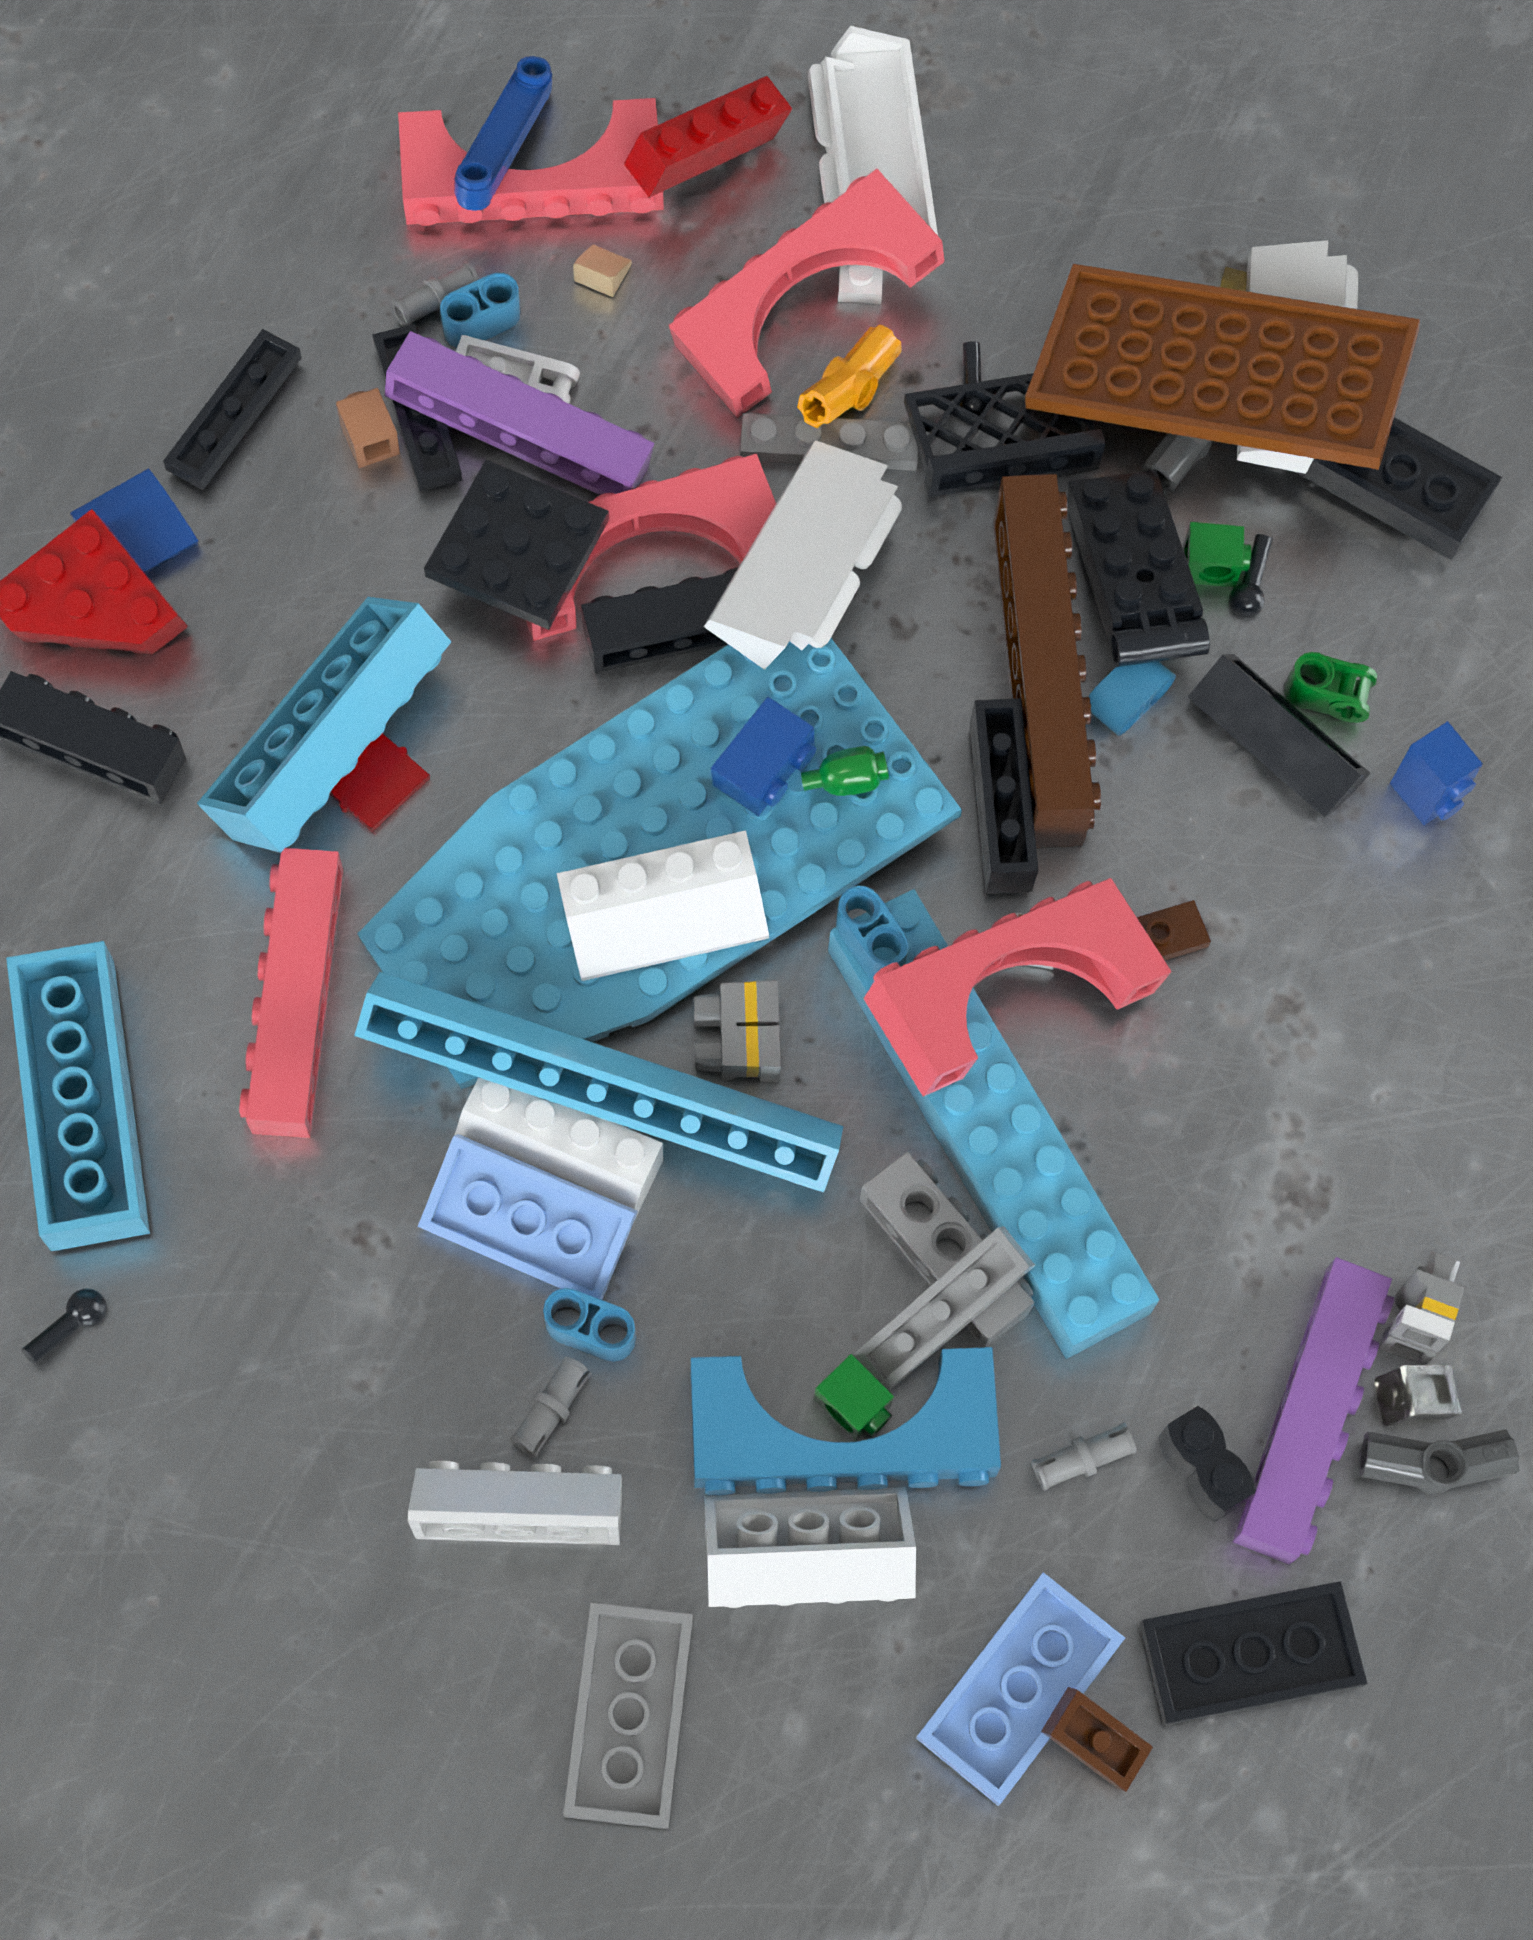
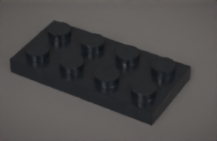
[1140,1581,1368,1726]

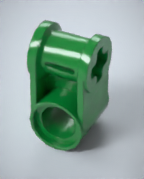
[1283,652,1378,723]

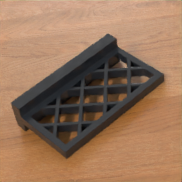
[904,373,1106,497]

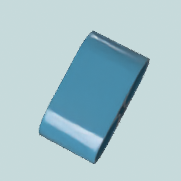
[440,273,521,348]
[1088,661,1176,736]
[836,886,908,979]
[543,1288,636,1362]

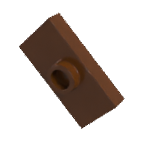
[1137,900,1211,961]

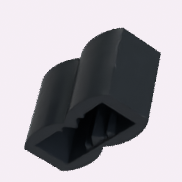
[1159,1406,1255,1522]

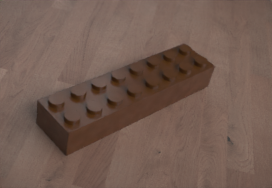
[993,474,1101,848]

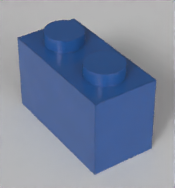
[711,697,816,817]
[1390,721,1483,825]

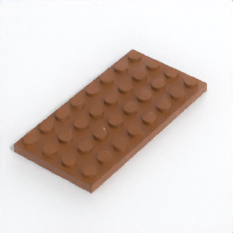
[1025,264,1420,470]

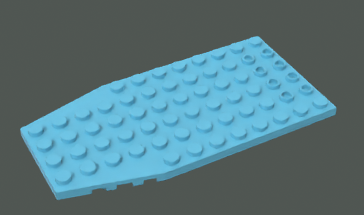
[357,638,962,1090]

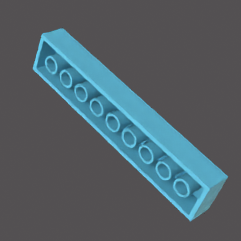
[828,889,1160,1359]

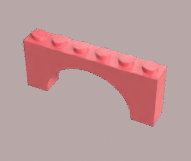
[398,98,664,226]
[668,169,945,419]
[526,454,776,641]
[863,878,1172,1097]

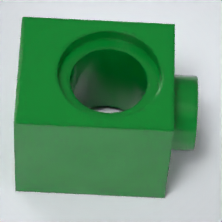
[1183,522,1251,588]
[813,1354,894,1442]

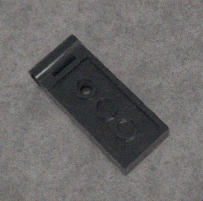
[1296,417,1503,560]
[1067,470,1210,667]

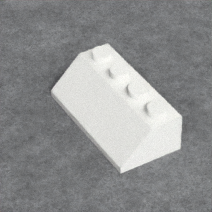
[556,830,769,981]
[455,1077,663,1228]
[407,1461,622,1545]
[704,1487,916,1608]

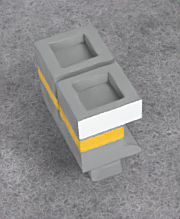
[694,980,781,1082]
[1378,1251,1465,1366]

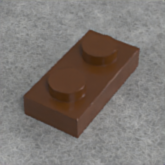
[1041,1687,1153,1792]

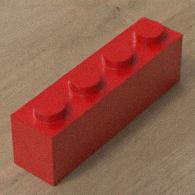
[624,76,792,198]

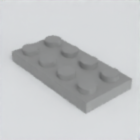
[563,1602,693,1829]

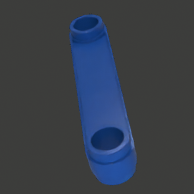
[454,56,553,211]

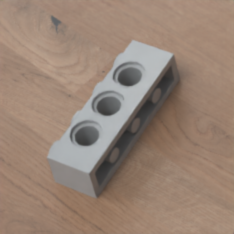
[859,1151,1035,1348]

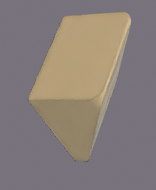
[573,245,632,297]

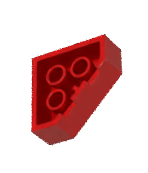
[0,509,189,655]

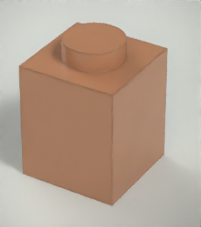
[336,388,400,469]

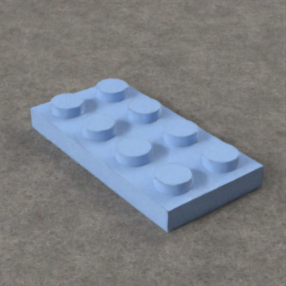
[418,1134,638,1300]
[916,1572,1125,1806]

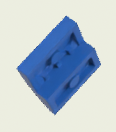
[70,468,199,574]

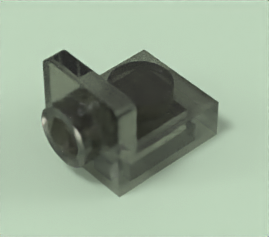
[1374,1365,1462,1426]

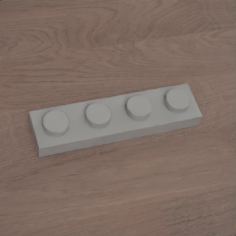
[740,413,918,471]
[853,1226,1036,1392]

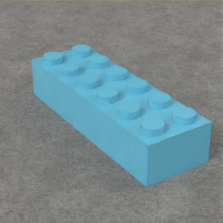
[197,597,451,853]
[6,941,150,1252]

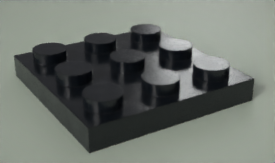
[424,459,609,630]

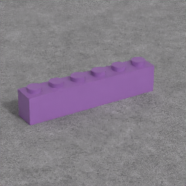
[384,331,654,495]
[1232,1257,1394,1565]

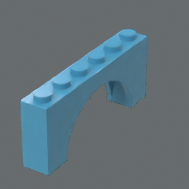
[690,1347,1001,1496]

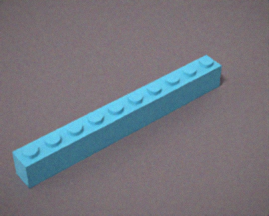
[354,972,844,1192]

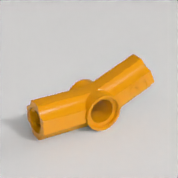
[797,324,902,428]

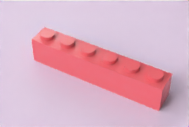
[239,848,343,1138]

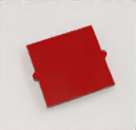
[329,733,430,832]

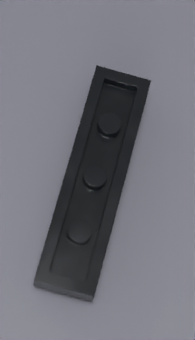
[372,324,463,492]
[163,329,302,490]

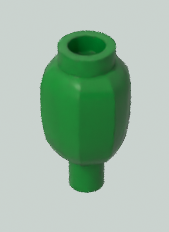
[801,746,889,796]

